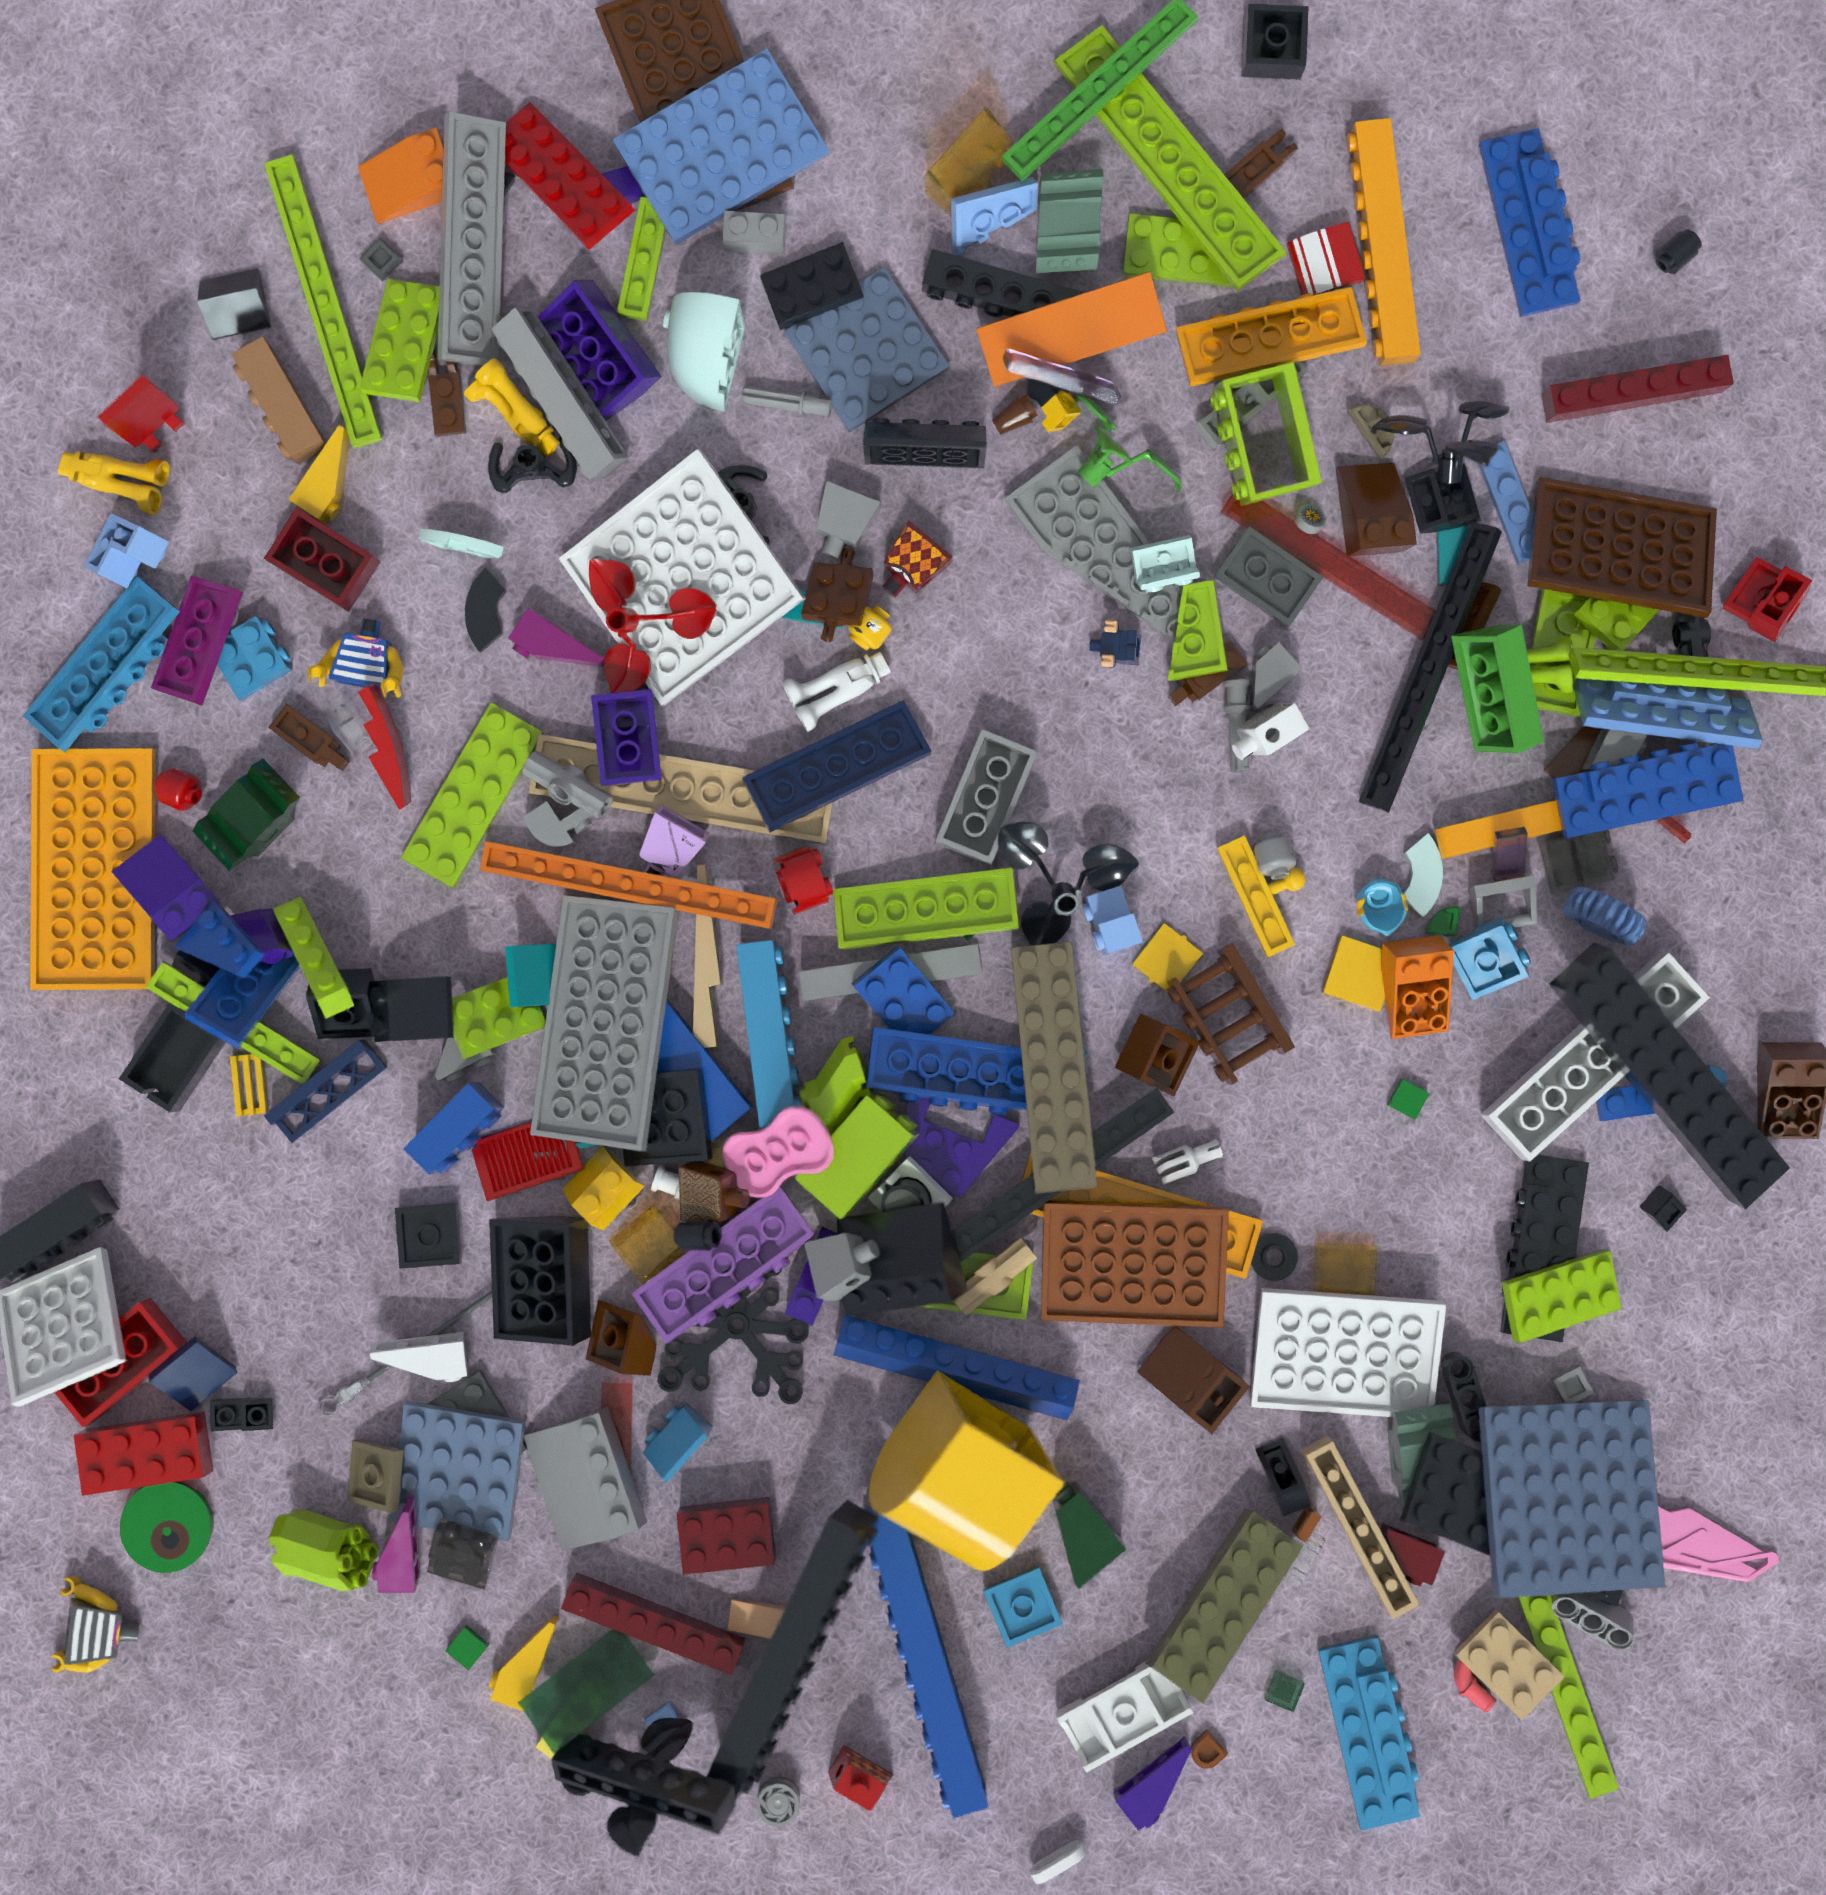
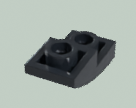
[210,1398,273,1432]

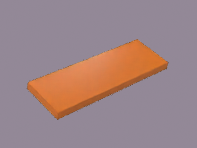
[976,271,1167,387]

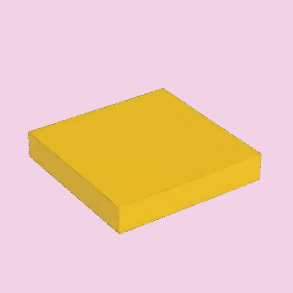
[1322,936,1385,1012]

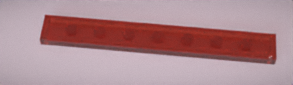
[1221,493,1435,640]

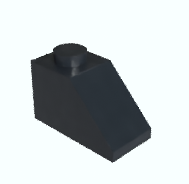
[1255,1438,1311,1517]

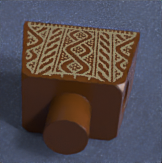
[679,1161,750,1222]

